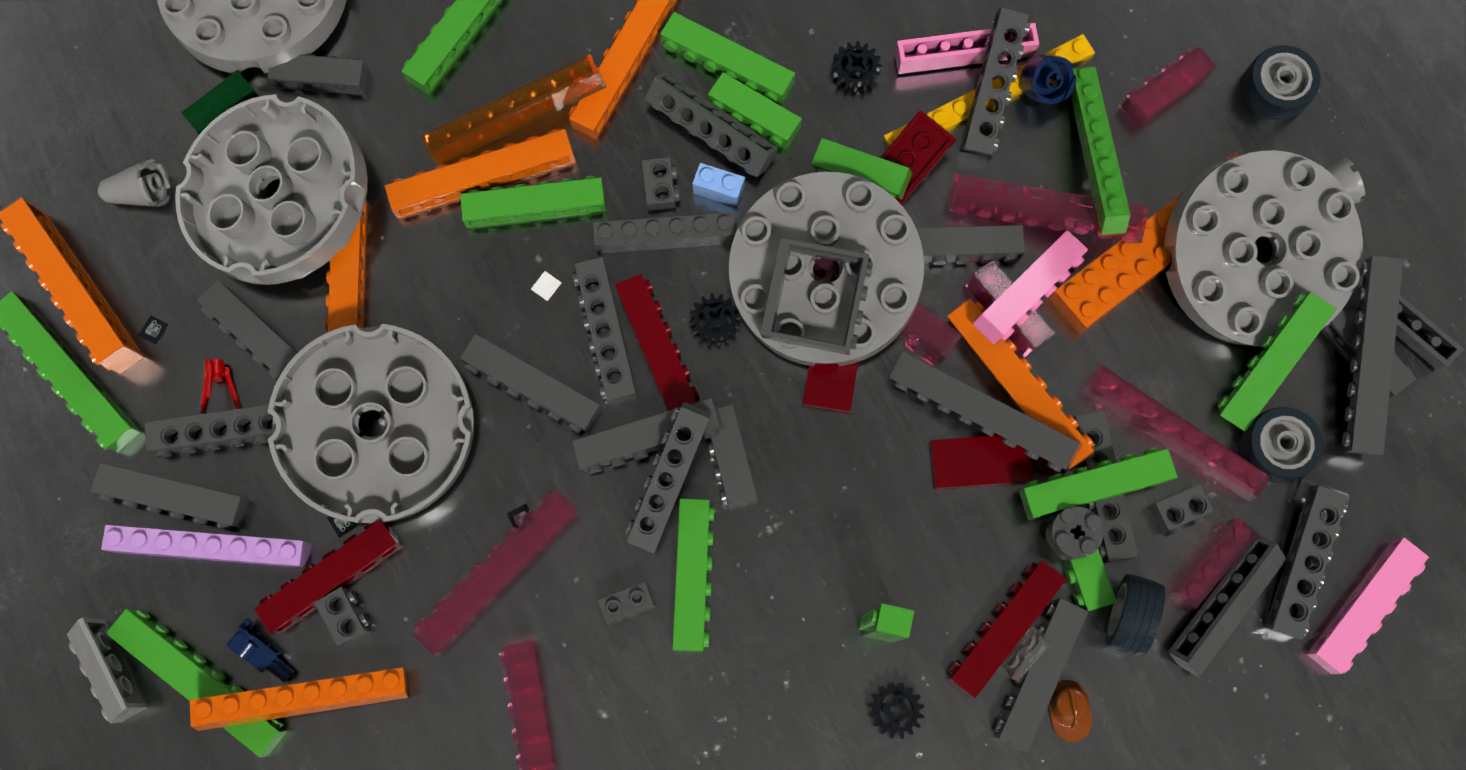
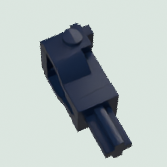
[226,618,295,683]

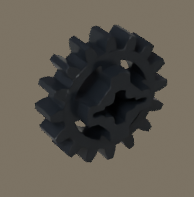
[831,41,882,92]
[689,293,741,346]
[869,683,925,739]

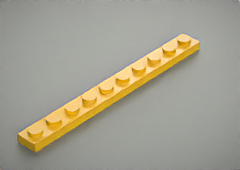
[883,34,1095,147]

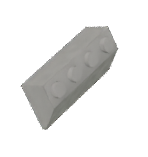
[67,617,148,724]

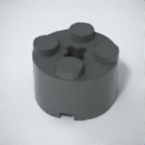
[1046,507,1103,560]

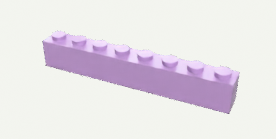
[101,525,312,568]

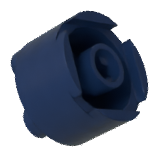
[1019,54,1076,104]

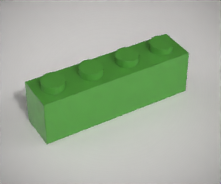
[708,72,802,150]
[811,138,912,200]
[1050,506,1116,611]

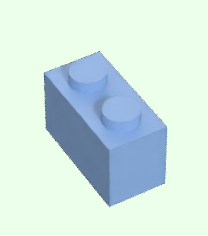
[692,163,745,208]

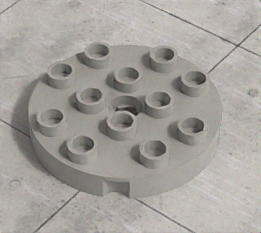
[157,0,346,74]
[175,94,368,285]
[1164,150,1363,347]
[729,172,924,366]
[268,324,474,523]

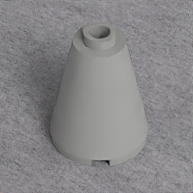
[1326,158,1365,204]
[98,159,170,207]

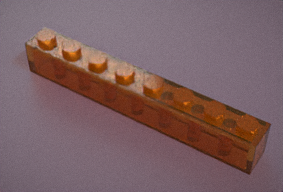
[421,54,607,166]

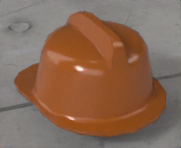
[1048,680,1092,742]

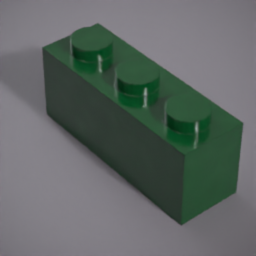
[181,70,259,134]

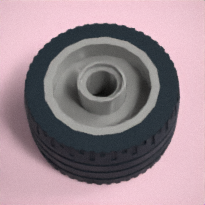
[1241,45,1321,121]
[1239,407,1324,483]
[1105,574,1166,656]

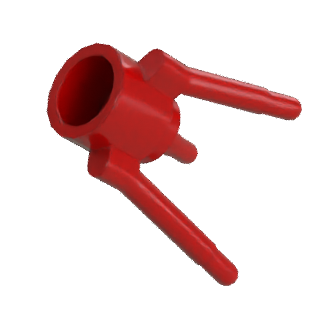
[200,359,241,414]

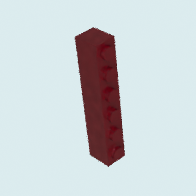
[615,274,700,411]
[254,520,402,634]
[947,560,1067,699]

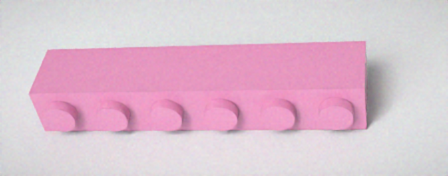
[895,23,1039,74]
[973,230,1088,345]
[1307,537,1429,674]

